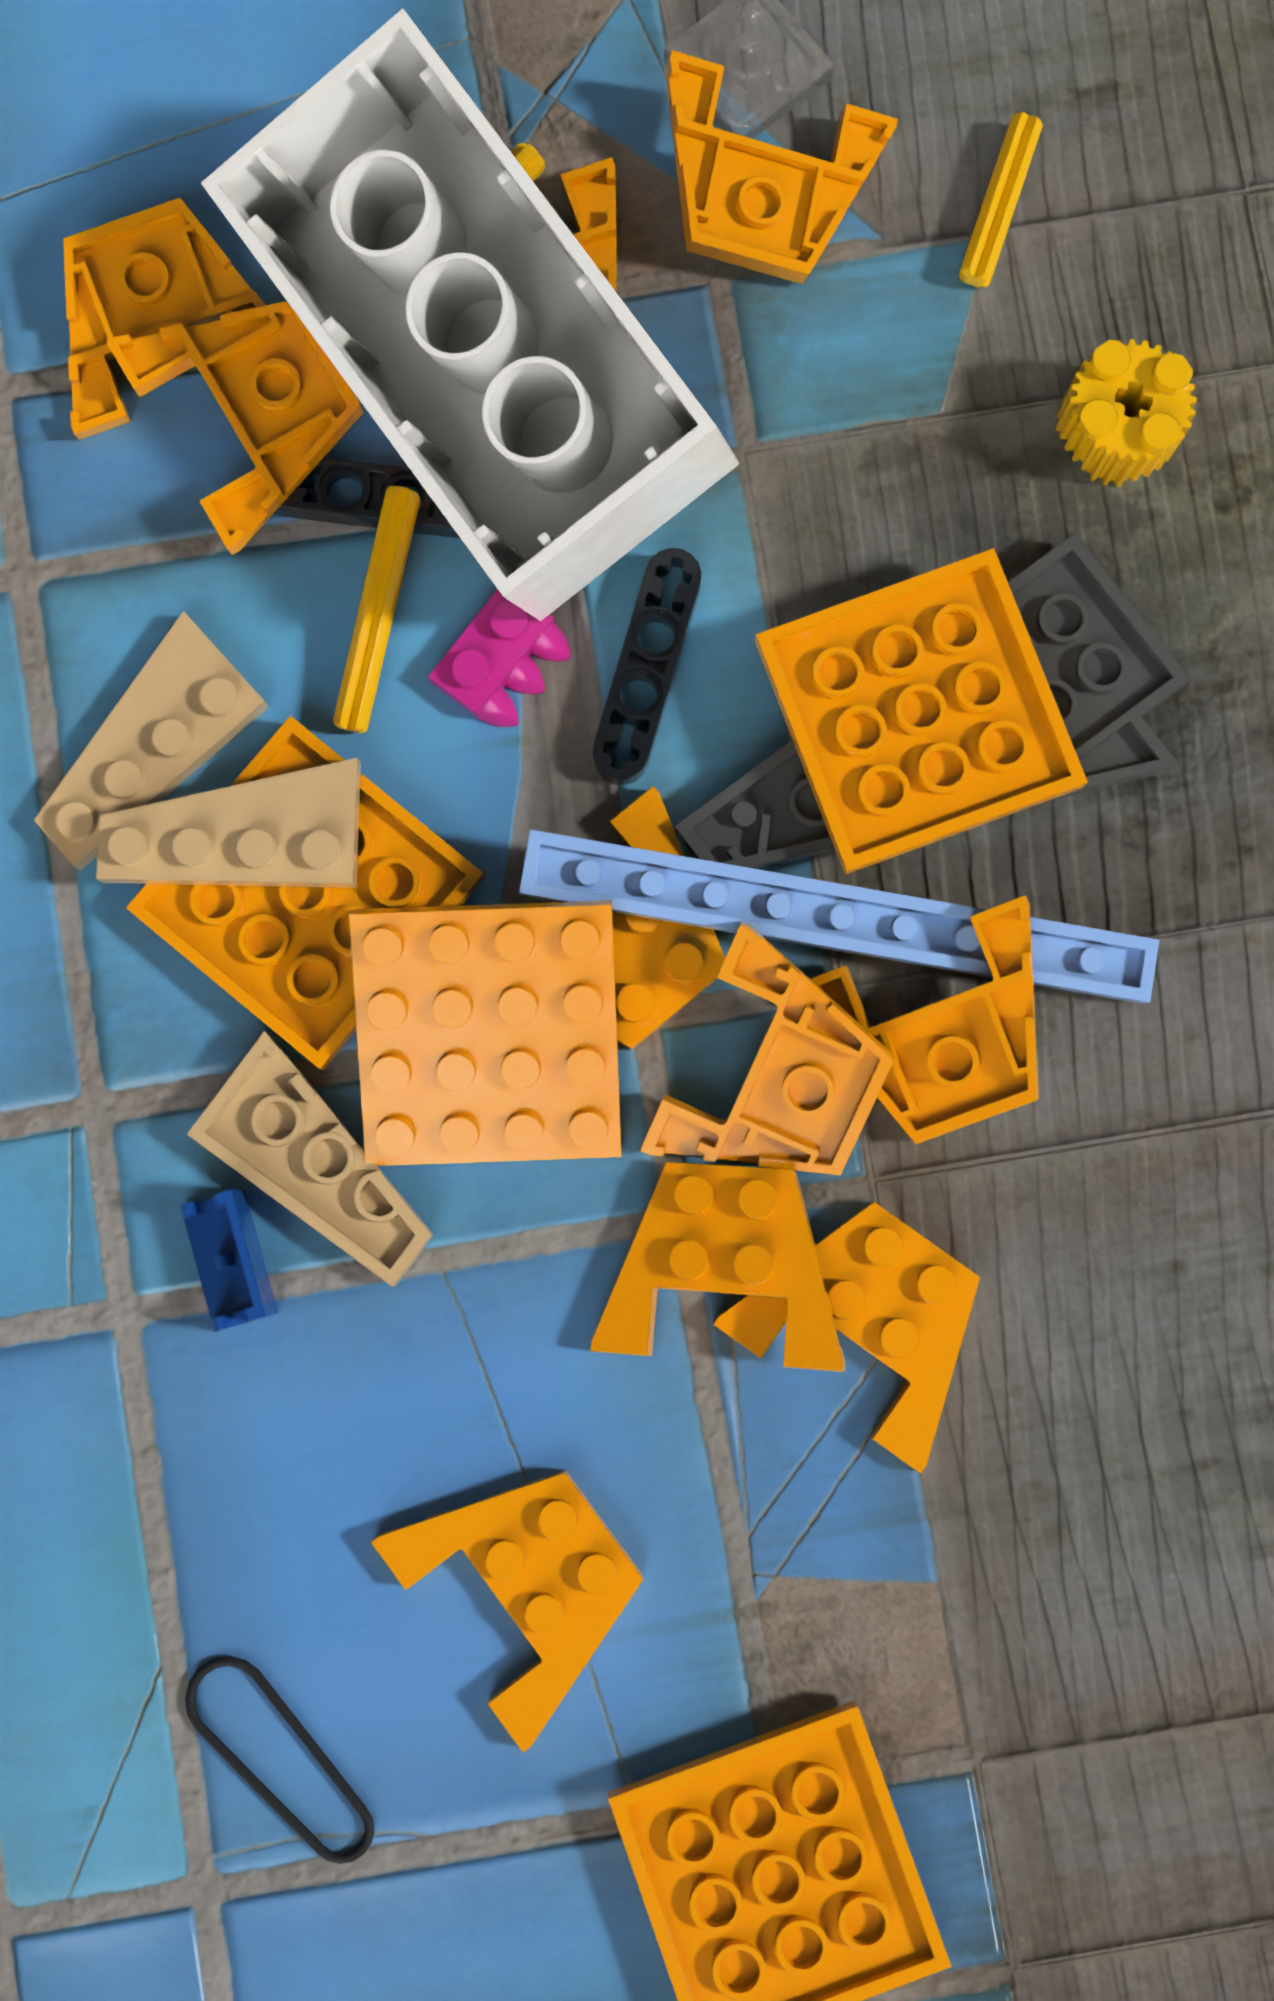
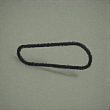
[185,1656,374,1864]

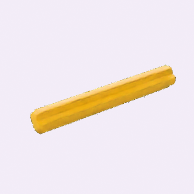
[333,486,420,733]

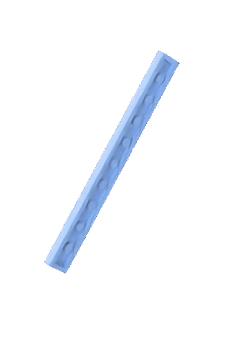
[519,829,1160,1004]

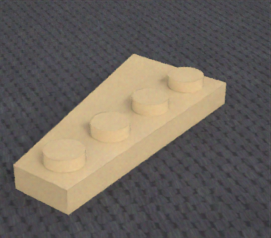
[34,611,269,871]
[96,757,361,888]
[187,1031,434,1287]

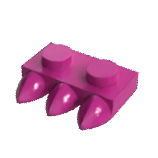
[428,589,571,727]

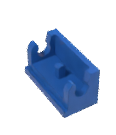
[180,1189,278,1332]

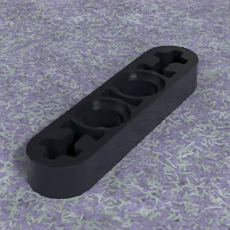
[274,458,460,538]
[593,548,701,785]

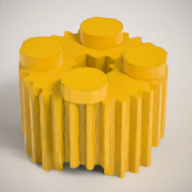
[1056,339,1197,487]

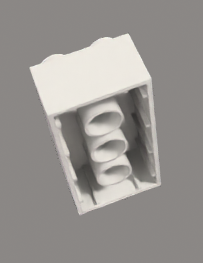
[201,8,740,621]

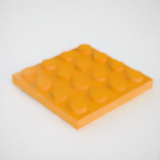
[755,548,1088,875]
[126,715,486,1071]
[349,900,622,1166]
[608,1700,952,2001]

